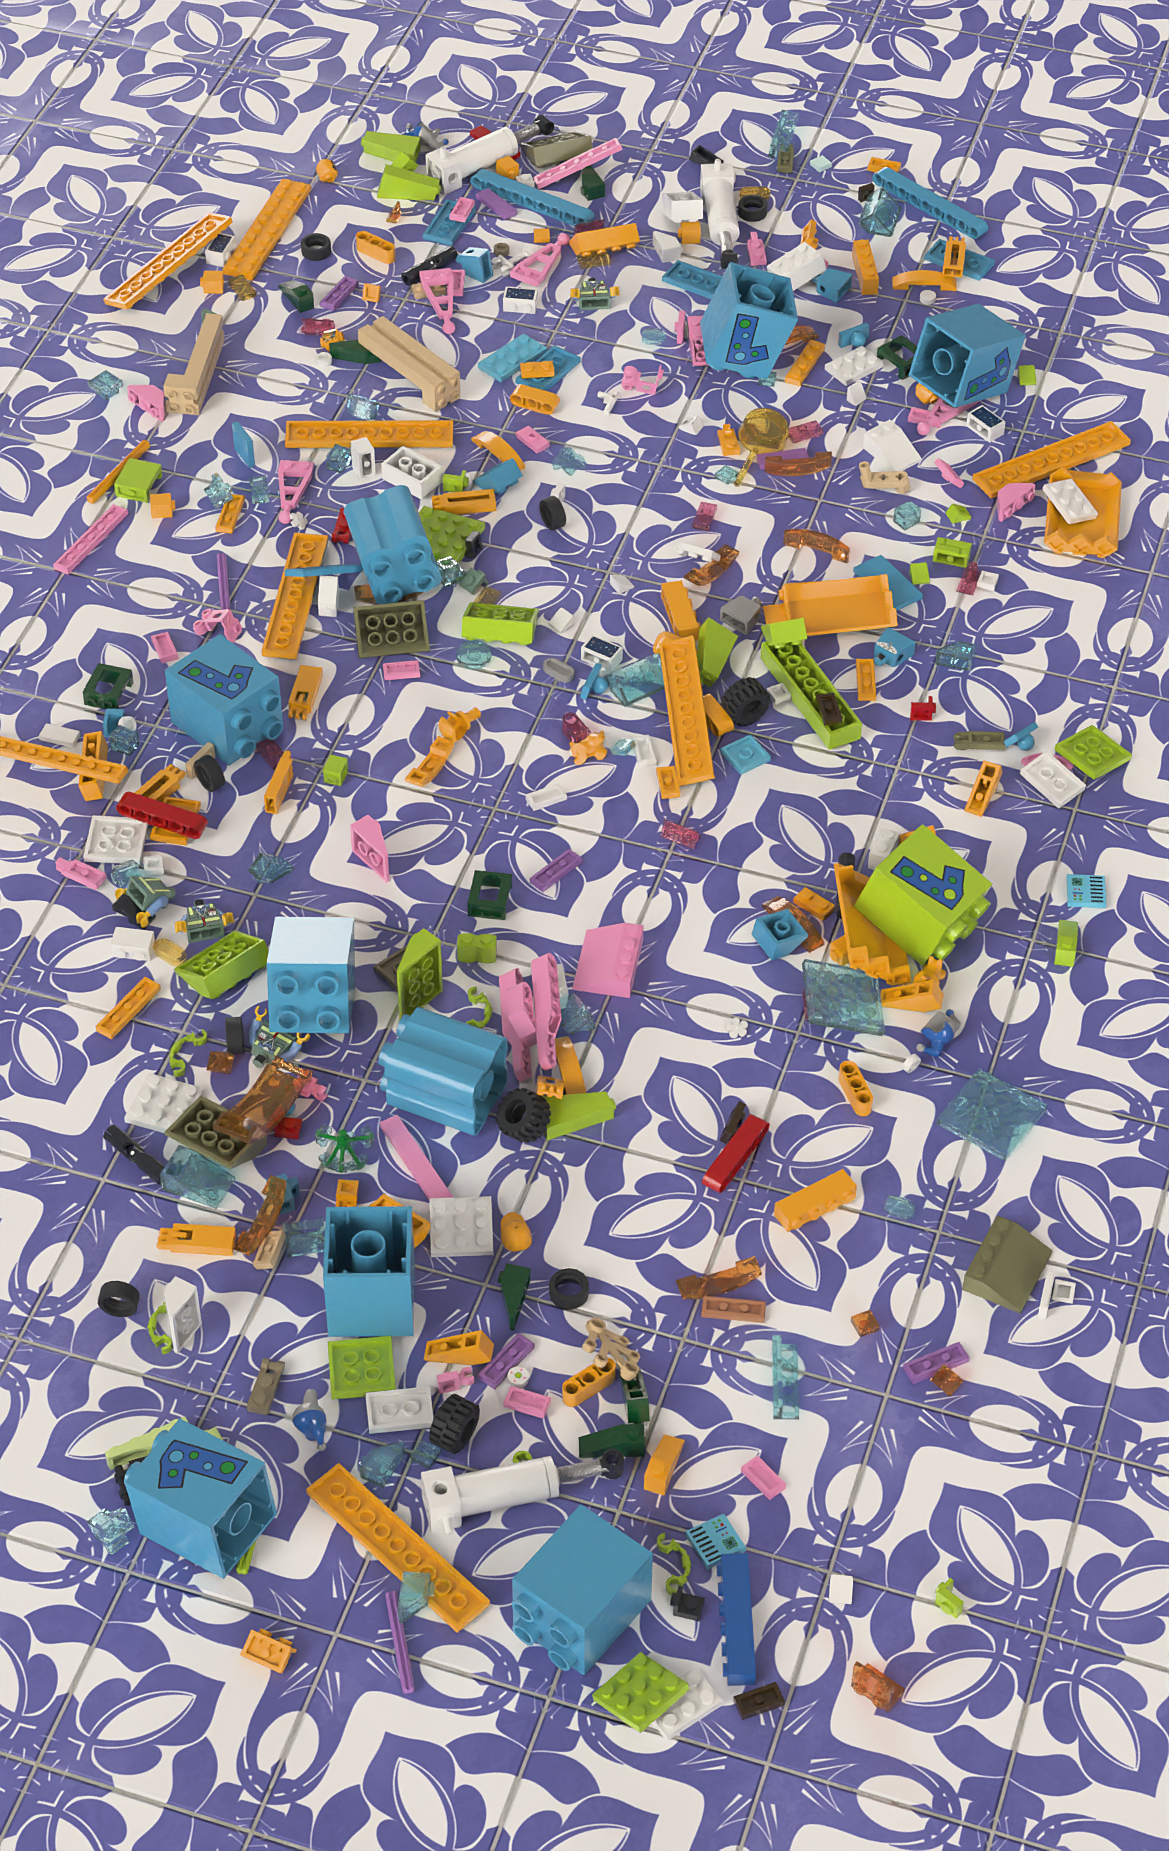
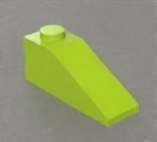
[1054,919,1078,967]

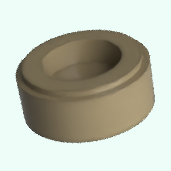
[494,243,509,257]

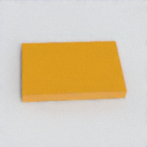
[150,796,201,846]

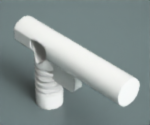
[598,390,620,416]

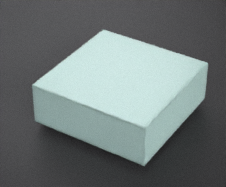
[810,155,832,173]

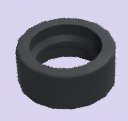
[738,195,768,222]
[301,233,331,261]
[539,496,566,530]
[194,755,225,792]
[225,1017,244,1055]
[549,1268,589,1310]
[97,1281,140,1317]

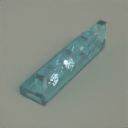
[768,110,800,158]
[771,1335,799,1420]

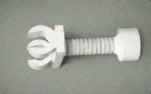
[491,246,534,277]

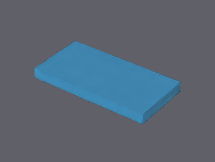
[423,199,475,246]
[924,239,995,281]
[662,260,723,299]
[515,345,581,391]
[853,555,923,611]
[285,564,363,577]

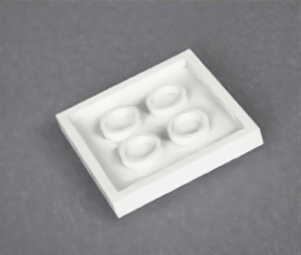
[83,815,149,865]
[124,1073,205,1133]
[429,1196,493,1257]

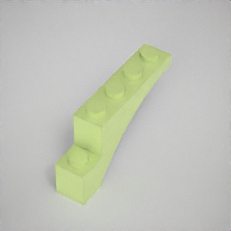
[105,1416,223,1470]

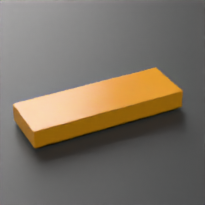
[215,493,245,534]
[856,659,876,701]

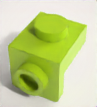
[443,470,469,492]
[935,1578,964,1619]

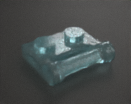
[282,1216,325,1257]

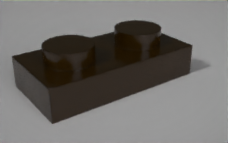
[816,693,842,726]
[719,1101,746,1144]
[733,1682,785,1720]

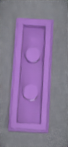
[476,188,517,220]
[320,276,359,311]
[756,448,809,470]
[530,849,583,892]
[478,1333,535,1390]
[903,1342,970,1384]

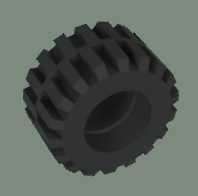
[721,677,771,726]
[496,1088,551,1143]
[429,1394,480,1454]

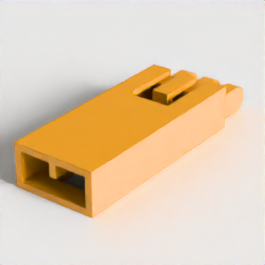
[942,236,966,277]
[431,489,496,515]
[288,665,323,720]
[264,751,294,814]
[135,764,186,802]
[535,1075,564,1099]
[156,1223,236,1256]

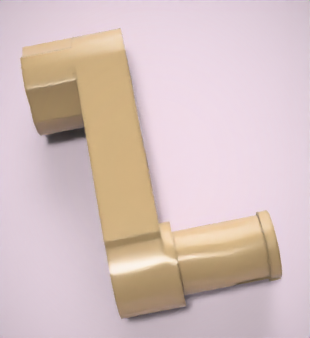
[859,461,911,494]

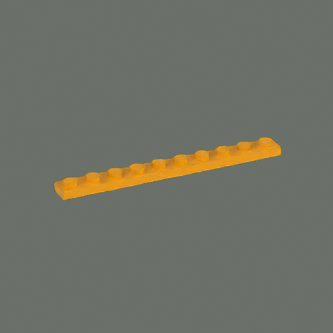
[0,736,128,784]

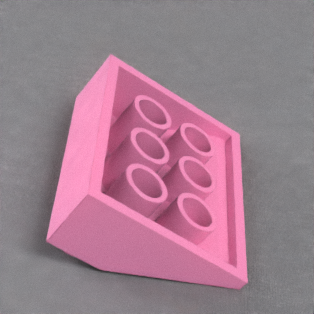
[572,923,644,998]

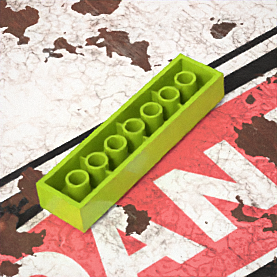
[760,641,862,750]

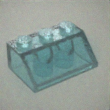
[858,187,902,237]
[604,653,665,707]

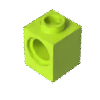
[323,754,349,786]

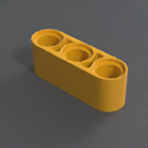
[356,231,395,264]
[510,384,560,415]
[703,693,734,737]
[838,1060,873,1116]
[562,1357,616,1407]

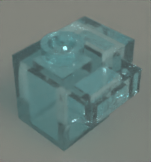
[88,370,123,400]
[204,472,233,509]
[436,556,467,587]
[560,993,596,1035]
[87,1507,134,1555]

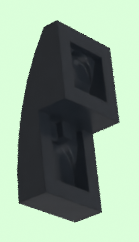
[112,893,156,930]

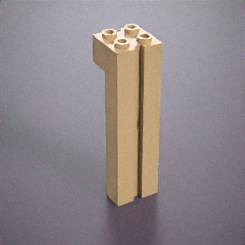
[163,313,225,415]
[358,316,460,412]

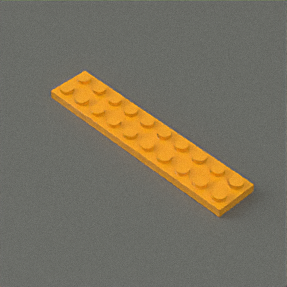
[222,179,311,280]
[103,212,233,310]
[285,420,453,448]
[972,421,1131,499]
[261,532,328,660]
[659,635,715,787]
[306,1463,490,1633]

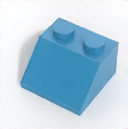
[473,458,523,495]
[751,909,808,960]

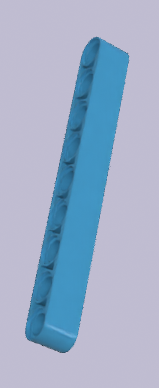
[872,167,988,239]
[470,169,595,229]

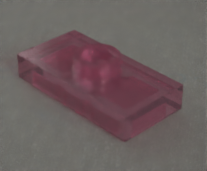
[786,420,823,443]
[692,502,717,531]
[256,739,284,770]

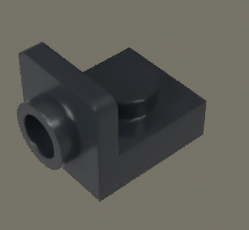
[464,531,483,558]
[670,1586,705,1622]

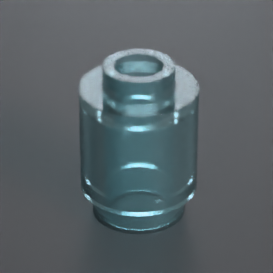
[642,328,666,345]
[884,1195,916,1221]

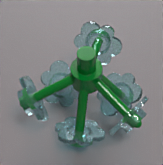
[315,1124,374,1173]

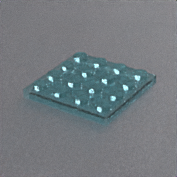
[802,959,885,1036]
[936,1068,1047,1161]

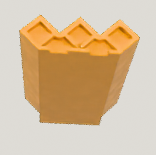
[1044,467,1122,558]
[762,574,898,636]
[833,863,911,986]

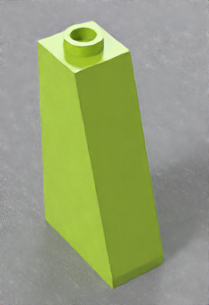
[361,131,421,162]
[377,164,441,201]
[697,617,738,687]
[543,1091,616,1141]

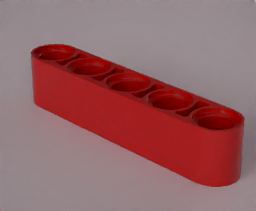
[116,791,208,839]
[702,1114,770,1194]

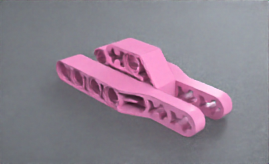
[499,953,561,1082]

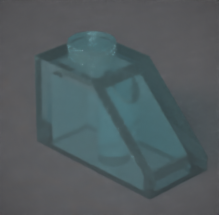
[345,394,379,420]
[935,641,976,671]
[248,852,294,884]
[358,1441,405,1488]
[397,1571,435,1623]

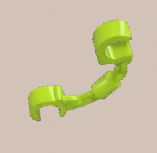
[466,986,492,1029]
[169,1029,208,1077]
[147,1302,172,1354]
[657,1533,691,1596]

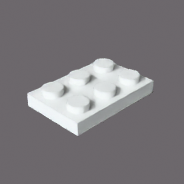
[825,346,884,386]
[1043,479,1098,524]
[1020,751,1086,808]
[365,1386,433,1434]
[653,1667,723,1741]

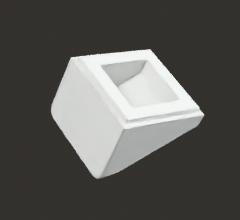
[847,381,866,406]
[678,416,704,435]
[610,575,634,594]
[548,608,573,633]
[1052,1279,1076,1304]
[829,1575,853,1604]

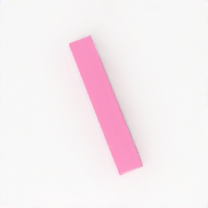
[533,138,623,189]
[53,504,128,574]
[380,1115,454,1199]

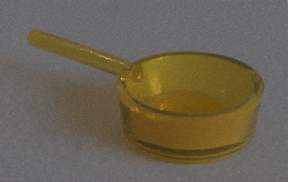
[734,408,789,487]

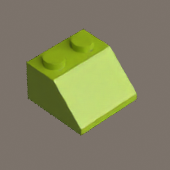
[761,618,807,648]

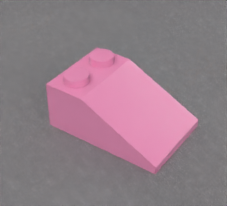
[350,815,390,883]

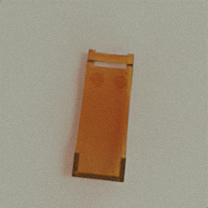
[213,1056,313,1144]

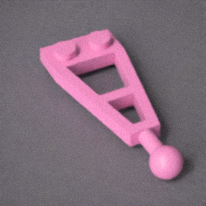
[510,233,570,287]
[419,268,455,334]
[917,398,979,435]
[278,460,314,524]

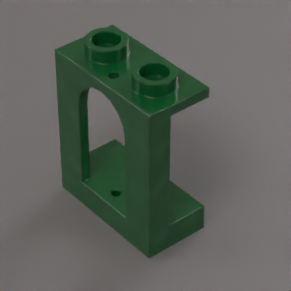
[877,335,917,380]
[83,663,134,709]
[467,870,513,920]

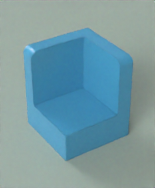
[103,709,125,738]

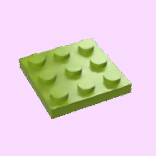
[1054,725,1132,780]
[327,1336,396,1400]
[592,1652,689,1733]

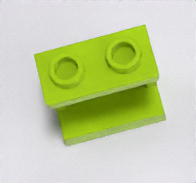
[114,458,162,503]

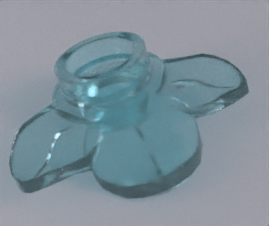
[552,447,586,476]

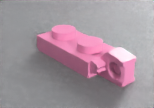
[747,232,767,266]
[55,857,107,890]

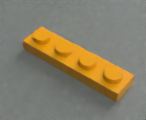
[785,339,825,386]
[96,977,161,1040]

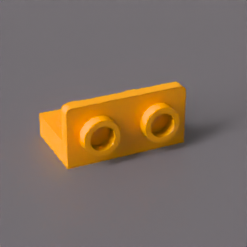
[240,1628,297,1674]

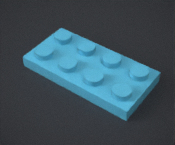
[478,333,547,383]

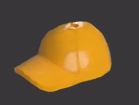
[501,1212,532,1252]

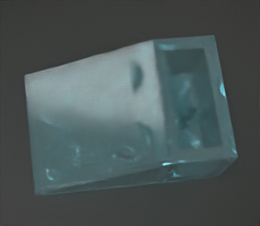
[160,1145,235,1209]

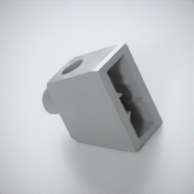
[720,596,761,635]

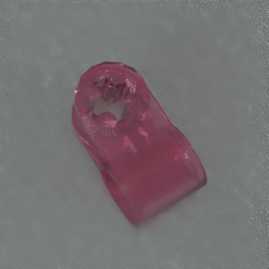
[562,712,591,743]

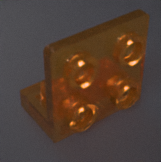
[851,1661,905,1712]

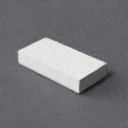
[39,723,80,748]
[631,735,657,767]
[526,783,567,811]
[1038,1273,1055,1320]

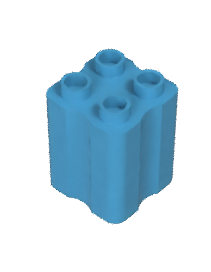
[344,485,442,604]
[378,1007,508,1136]

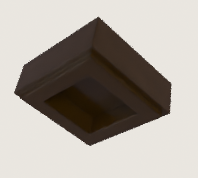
[858,183,875,203]

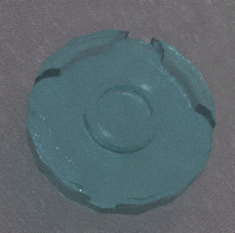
[456,640,492,669]

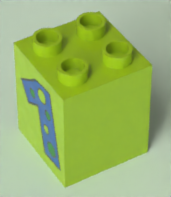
[854,824,992,967]

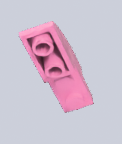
[687,316,708,366]

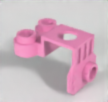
[621,364,664,395]
[193,609,242,643]

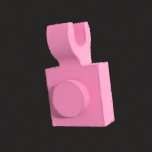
[292,1073,328,1101]
[436,1367,474,1394]

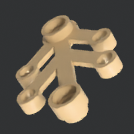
[582,1317,640,1381]

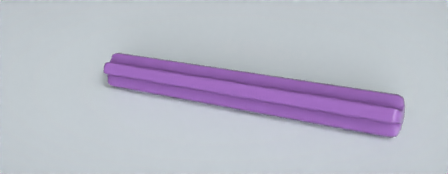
[217,553,230,615]
[385,1591,415,1694]

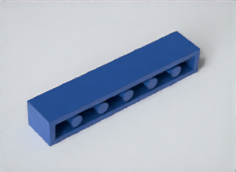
[716,1553,756,1686]

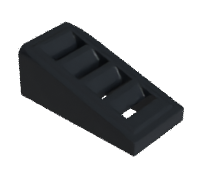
[689,145,724,165]

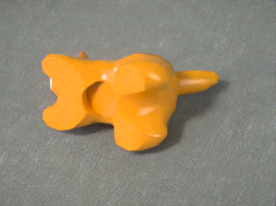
[569,731,607,765]
[912,956,946,986]

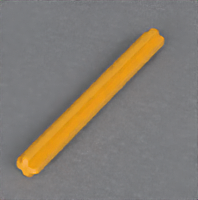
[87,440,150,504]

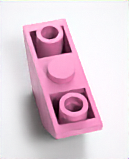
[127,385,166,421]
[996,483,1035,522]

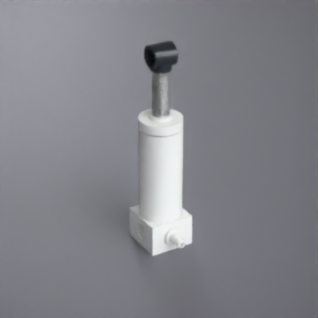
[426,115,554,195]
[700,159,740,269]
[421,1449,624,1535]

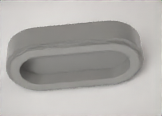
[543,658,575,683]

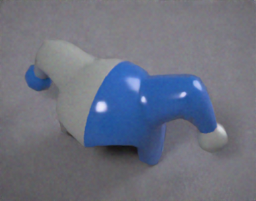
[404,121,449,150]
[916,1009,961,1057]
[292,1389,327,1451]

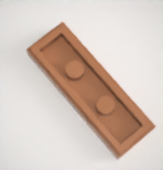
[701,1296,766,1323]

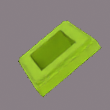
[1017,365,1036,385]
[946,504,972,523]
[909,562,930,585]

